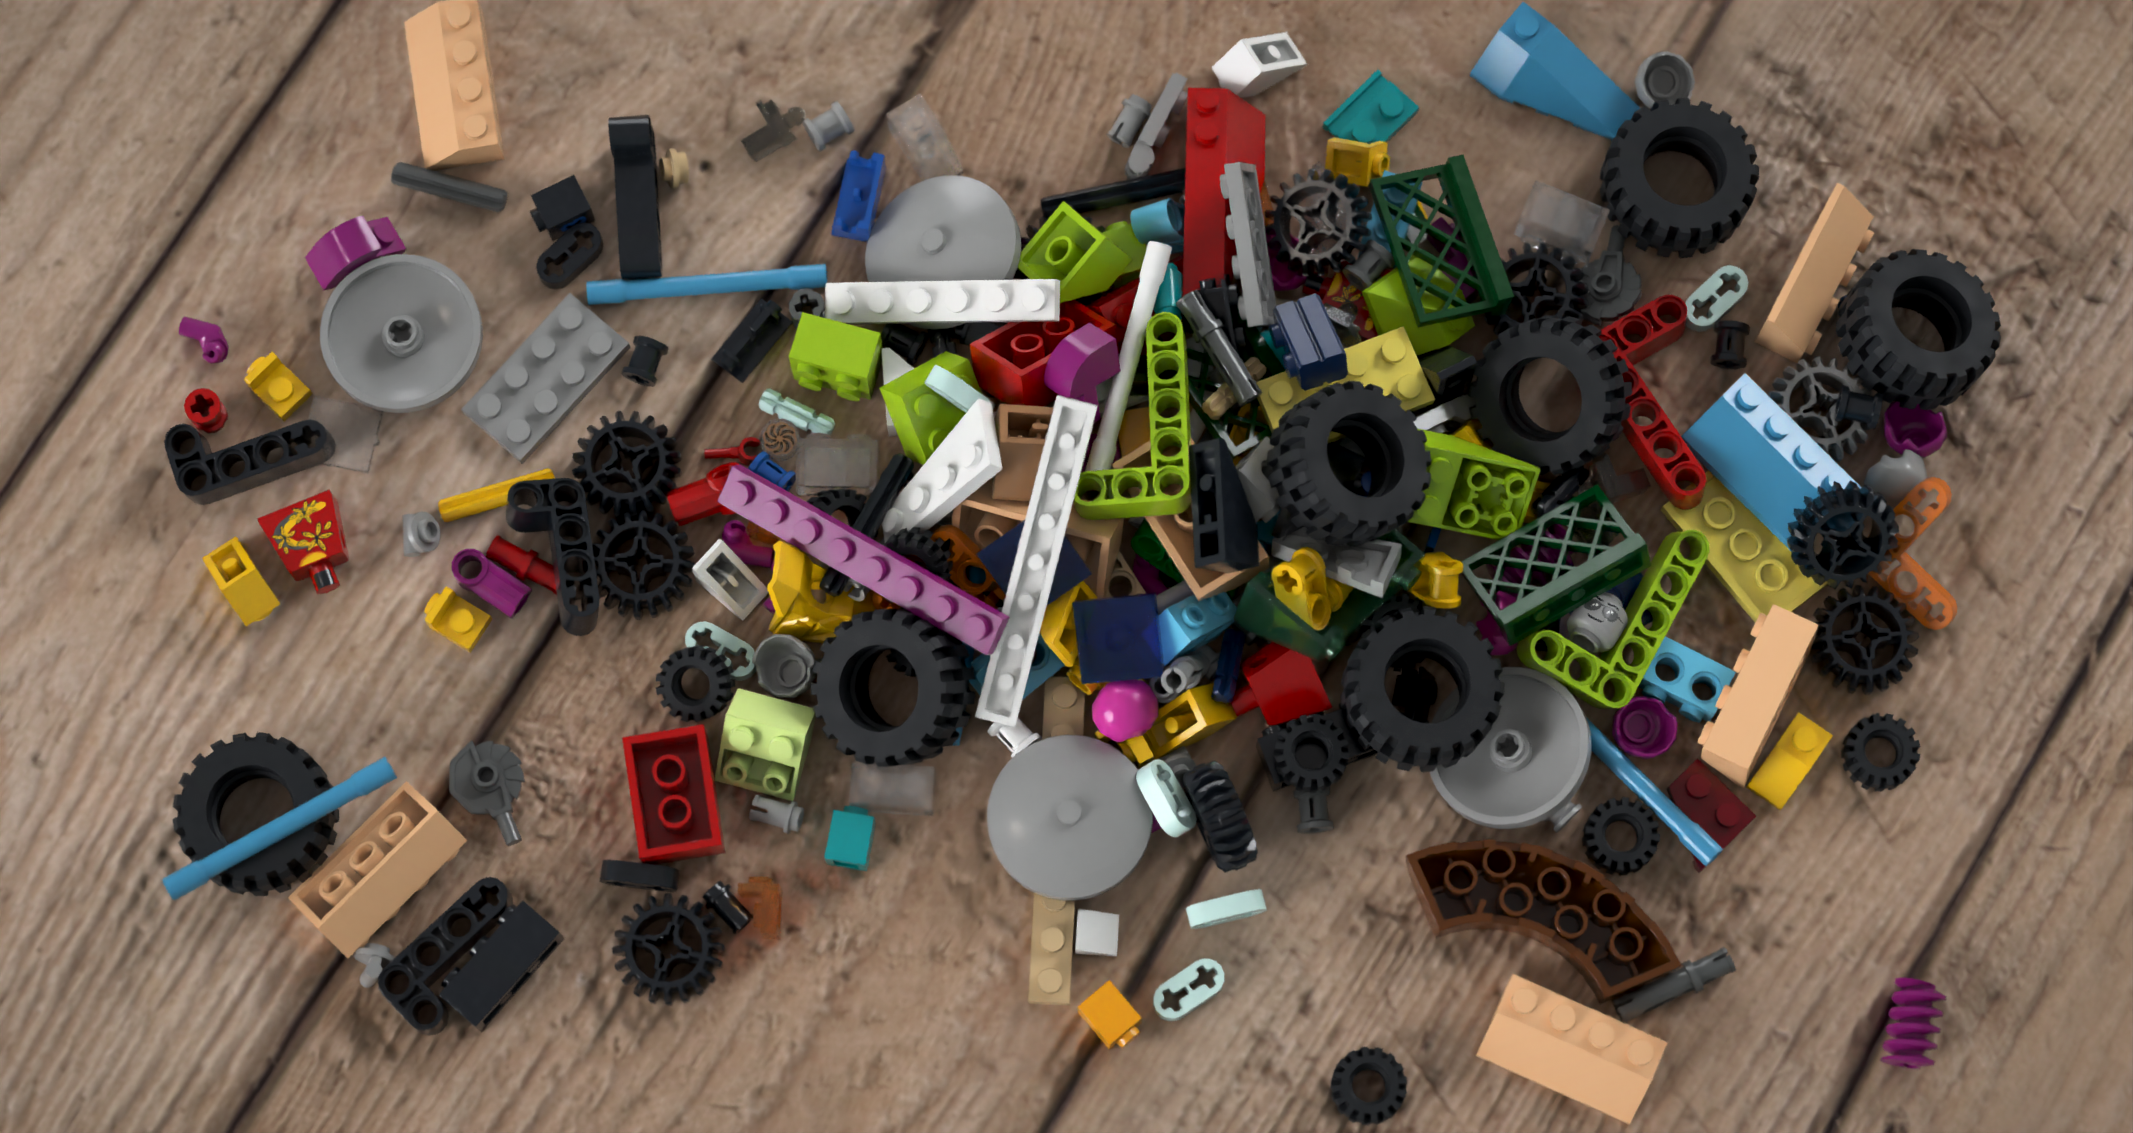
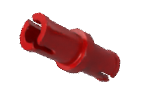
[485,535,570,595]

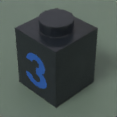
[529,175,595,241]

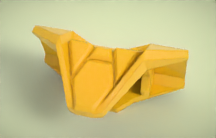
[767,540,876,643]

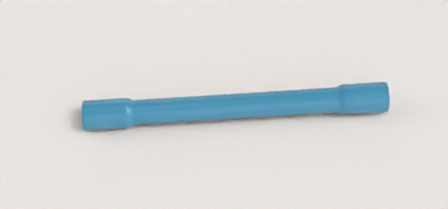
[586,264,828,305]
[1586,717,1723,867]
[162,757,397,901]

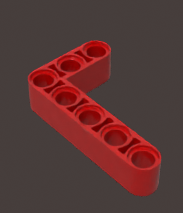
[1599,295,1706,510]

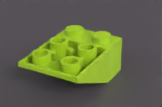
[1408,428,1541,540]

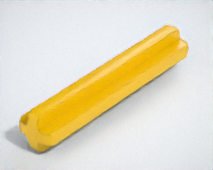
[438,468,555,522]

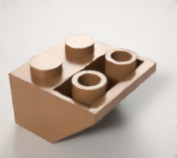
[992,404,1074,504]

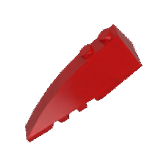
[1182,87,1266,297]

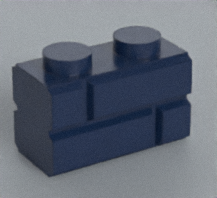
[1269,293,1348,391]

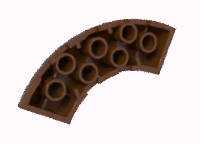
[1406,839,1682,1004]

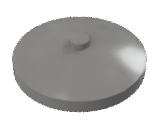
[865,175,1021,329]
[320,254,483,413]
[1430,667,1592,829]
[987,735,1153,901]

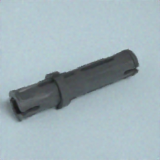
[1175,289,1263,407]
[1612,947,1736,1024]

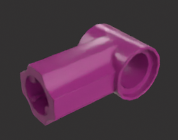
[451,549,532,619]

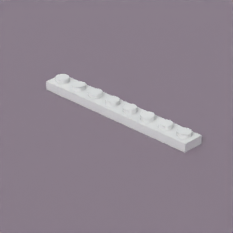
[975,395,1098,727]

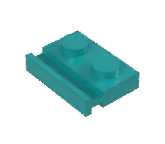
[1322,69,1419,144]

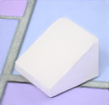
[1076,909,1119,957]

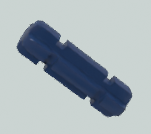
[1211,628,1246,704]

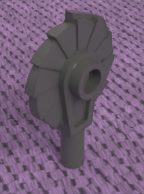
[1576,225,1643,327]
[449,740,525,846]

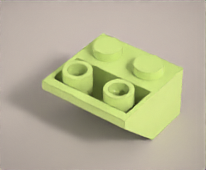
[715,688,816,801]

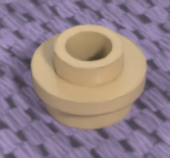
[659,148,689,189]

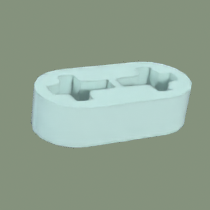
[1685,265,1748,332]
[924,365,996,413]
[685,621,756,681]
[1136,759,1197,837]
[1186,889,1267,929]
[1153,959,1224,1021]

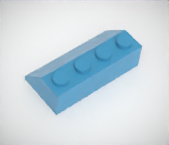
[1681,373,1861,551]

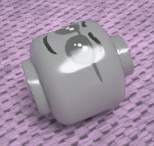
[1567,592,1628,654]

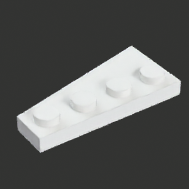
[882,398,1003,543]

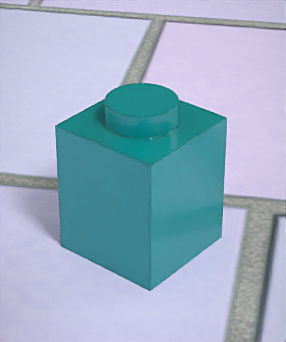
[824,806,876,872]

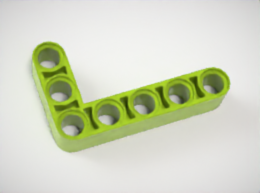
[1073,312,1192,520]
[1517,530,1710,709]

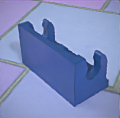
[831,150,886,242]

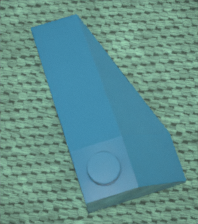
[1470,2,1640,140]

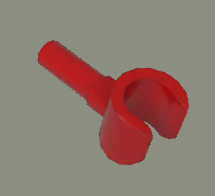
[704,437,761,466]

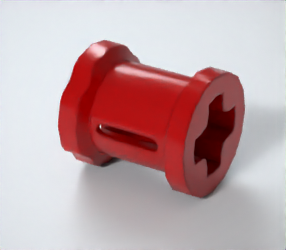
[184,388,228,434]

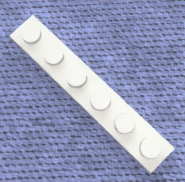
[825,279,1060,324]

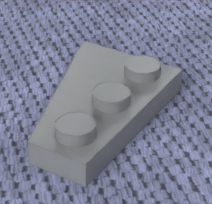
[1271,527,1402,598]

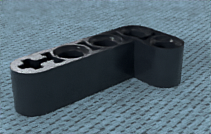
[608,115,663,280]
[164,419,336,505]
[506,478,600,636]
[378,877,513,1036]

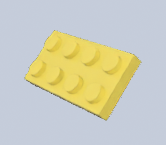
[1256,326,1435,444]
[1661,470,1828,622]

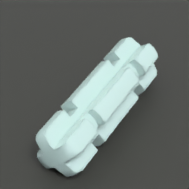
[758,388,835,440]

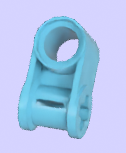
[1130,198,1184,254]

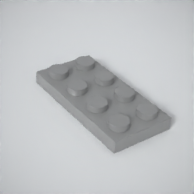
[1220,162,1276,327]
[461,293,630,464]

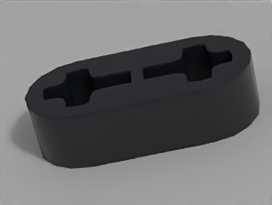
[536,223,603,289]
[600,860,680,892]

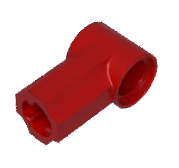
[667,462,739,527]

